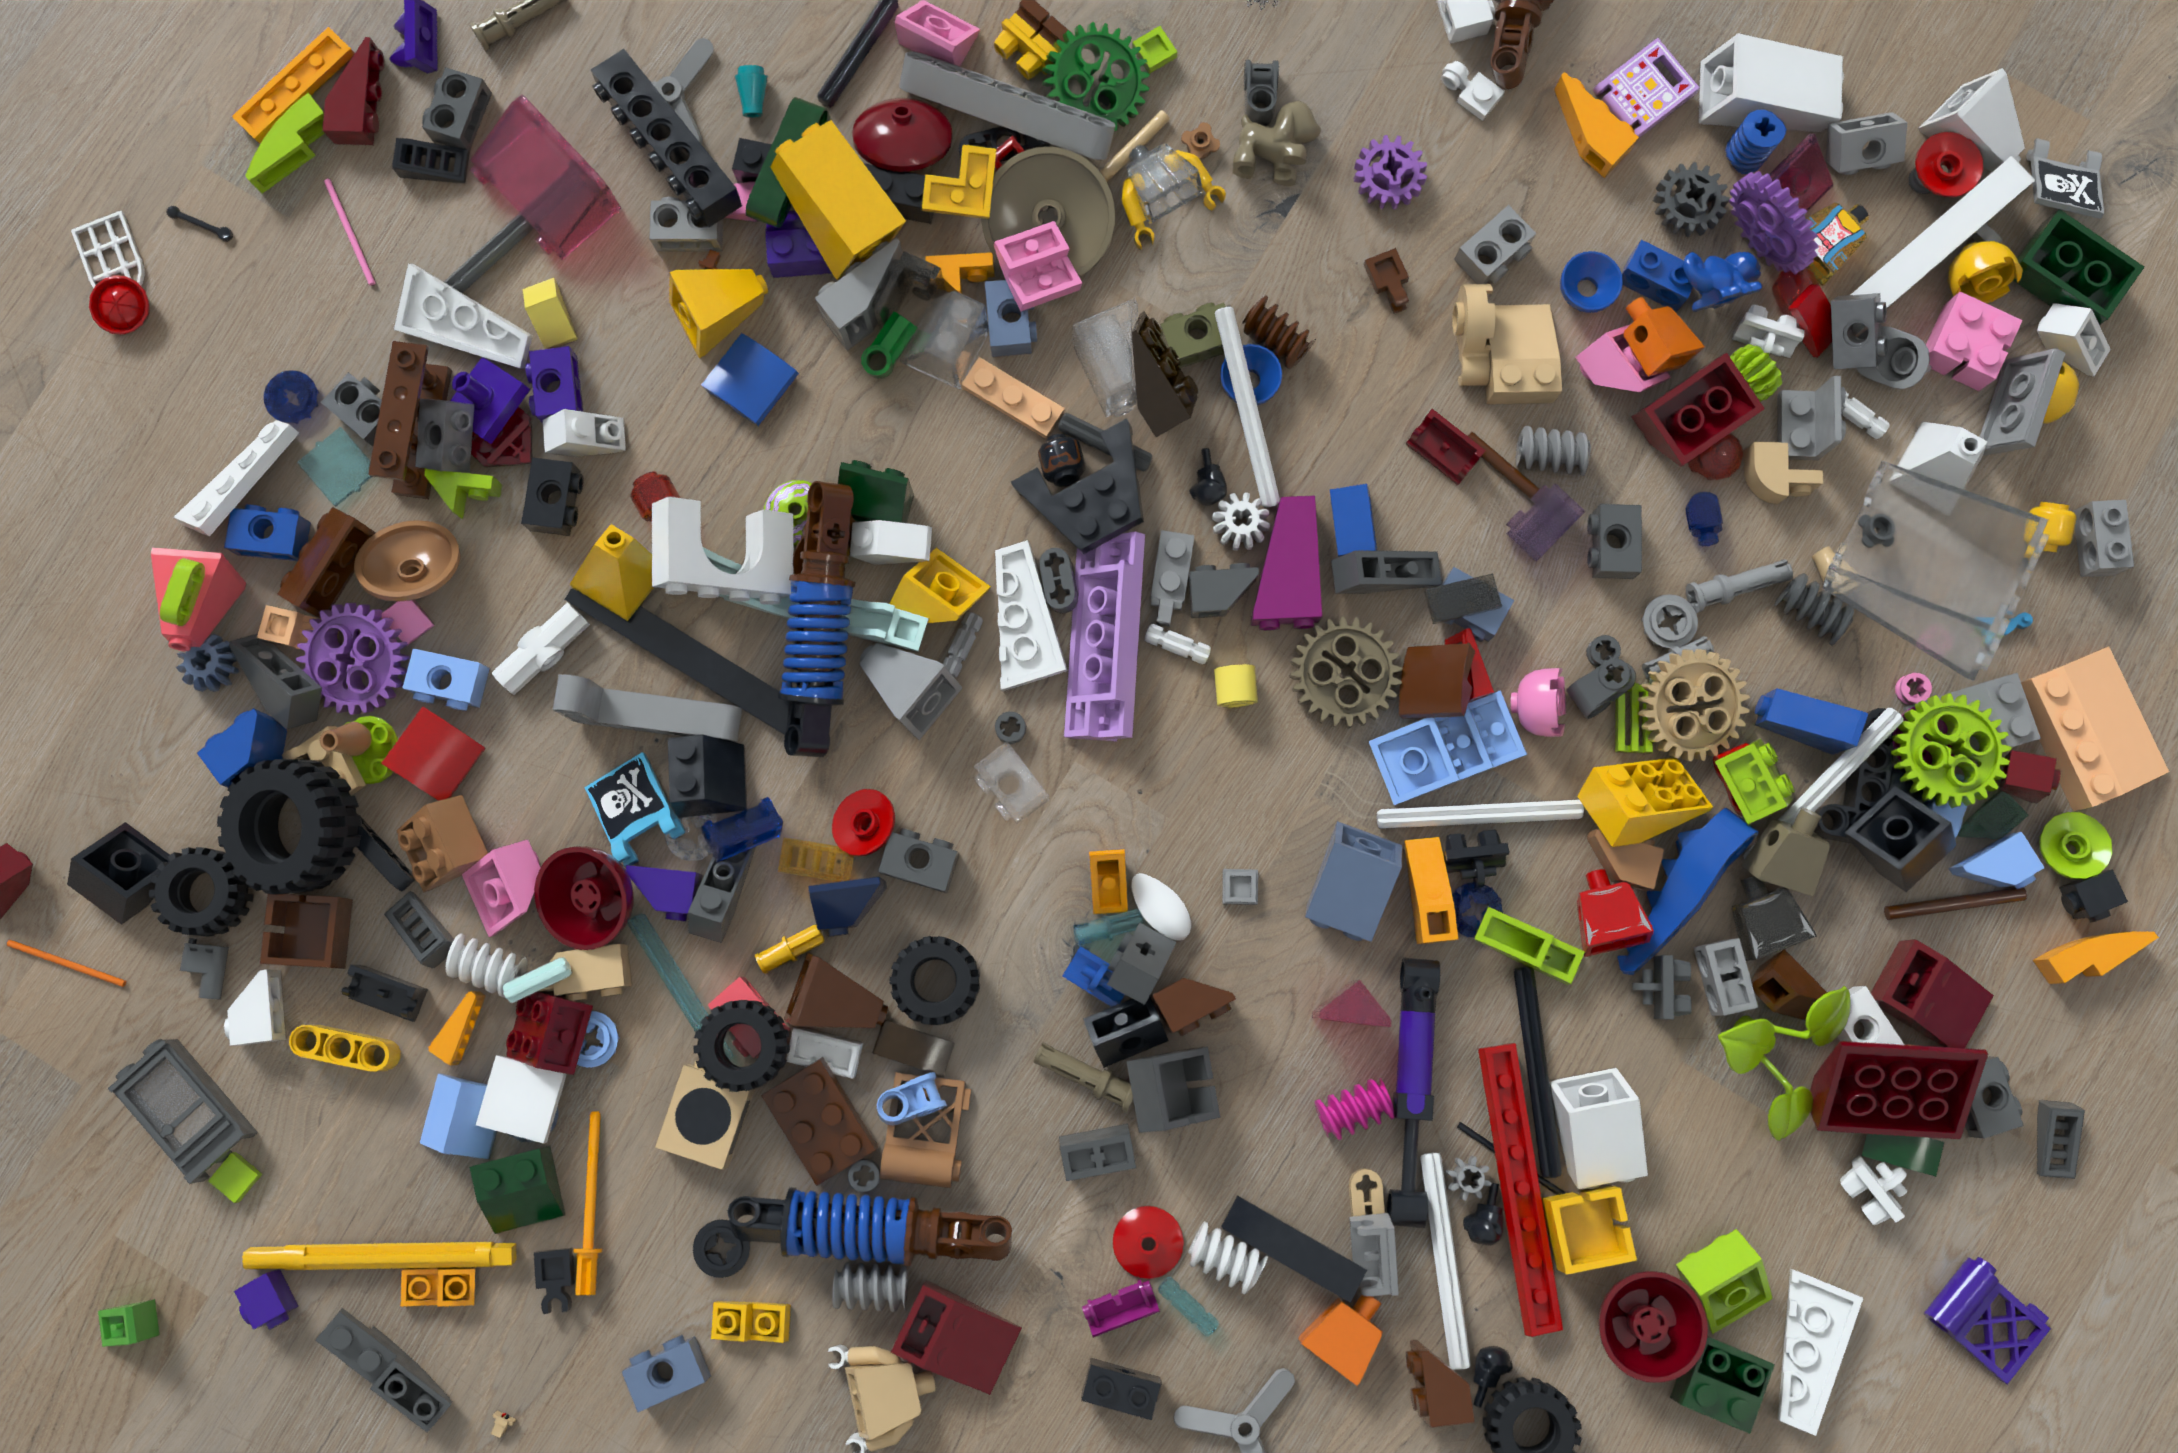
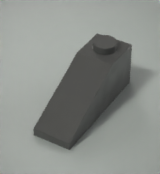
[1331,550,1442,594]
[229,634,322,730]

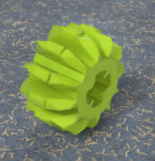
[1730,344,1782,402]

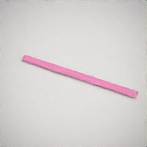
[324,179,375,286]

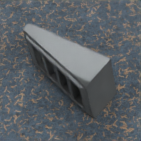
[384,891,454,968]
[2037,1100,2085,1179]

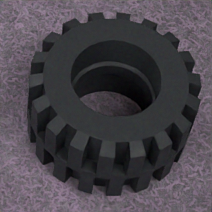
[149,847,254,937]
[890,936,980,1025]
[693,1000,790,1092]
[1483,1377,1582,1453]

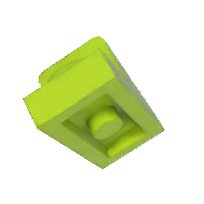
[424,468,502,519]

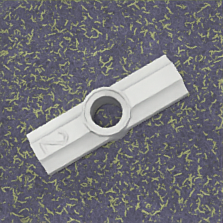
[492,602,590,695]

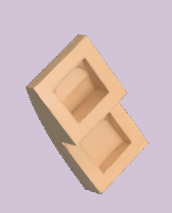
[257,605,340,650]

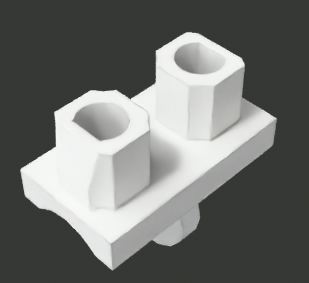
[1732,304,1805,358]
[1840,1155,1907,1225]

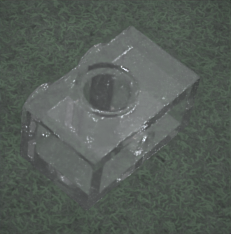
[973,741,1050,824]

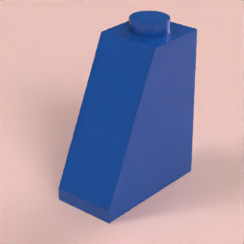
[1755,688,1868,755]

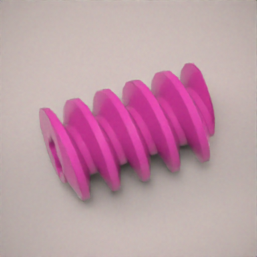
[1314,1078,1395,1140]

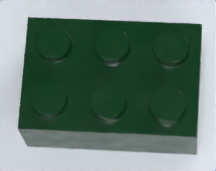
[2013,209,2144,325]

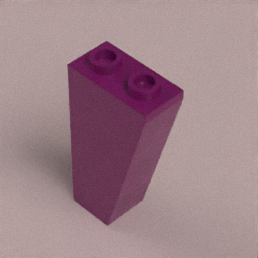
[1251,496,1322,631]

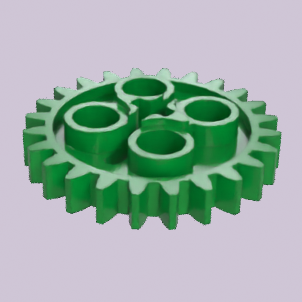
[1042,22,1150,132]

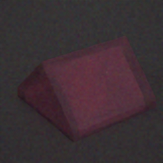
[1769,133,1834,212]
[1312,980,1392,1027]

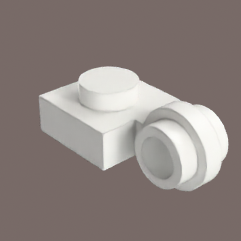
[1441,61,1505,121]

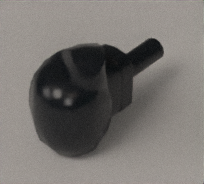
[1189,448,1227,506]
[1463,1183,1503,1246]
[1473,1346,1513,1408]

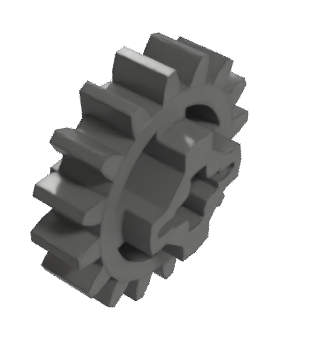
[1653,162,1729,237]

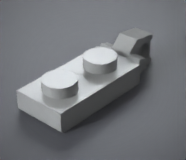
[1150,530,1195,627]

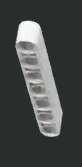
[1851,156,2035,335]

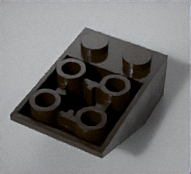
[1132,311,1198,437]

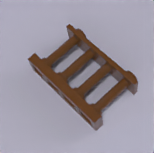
[368,341,452,500]

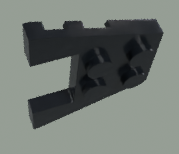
[1011,418,1144,554]

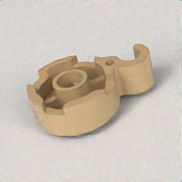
[1452,284,1495,386]

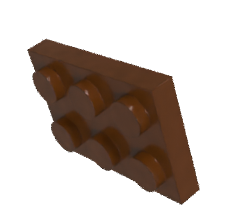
[761,1057,878,1186]

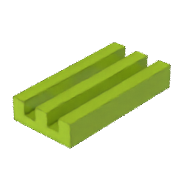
[1615,683,1653,754]

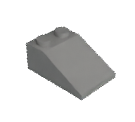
[1903,673,2041,760]

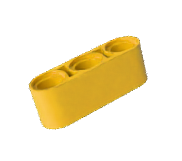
[289,1025,401,1072]

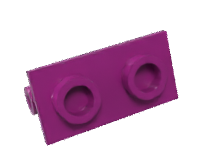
[1081,1279,1160,1338]

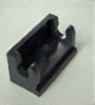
[342,965,428,1022]

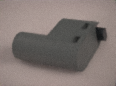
[180,938,229,1000]

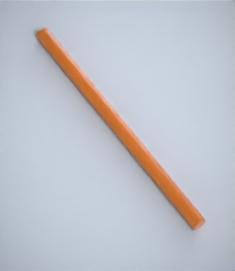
[7,940,126,987]

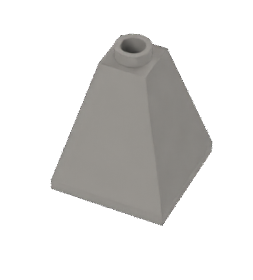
[859,643,962,740]

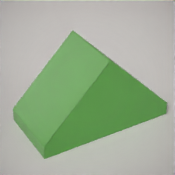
[98,1299,160,1347]

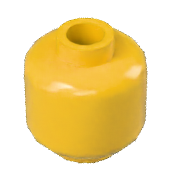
[2025,502,2077,552]

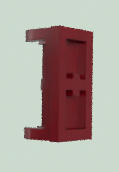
[1406,409,1486,485]

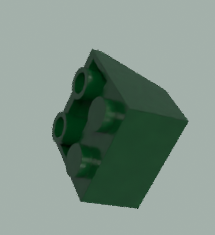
[838,460,914,523]
[1670,1336,1775,1434]

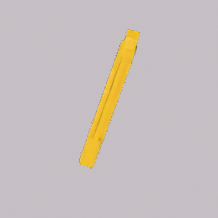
[242,1242,517,1270]

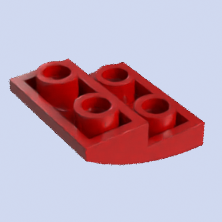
[381,706,486,801]

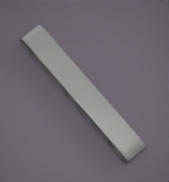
[899,52,1116,160]

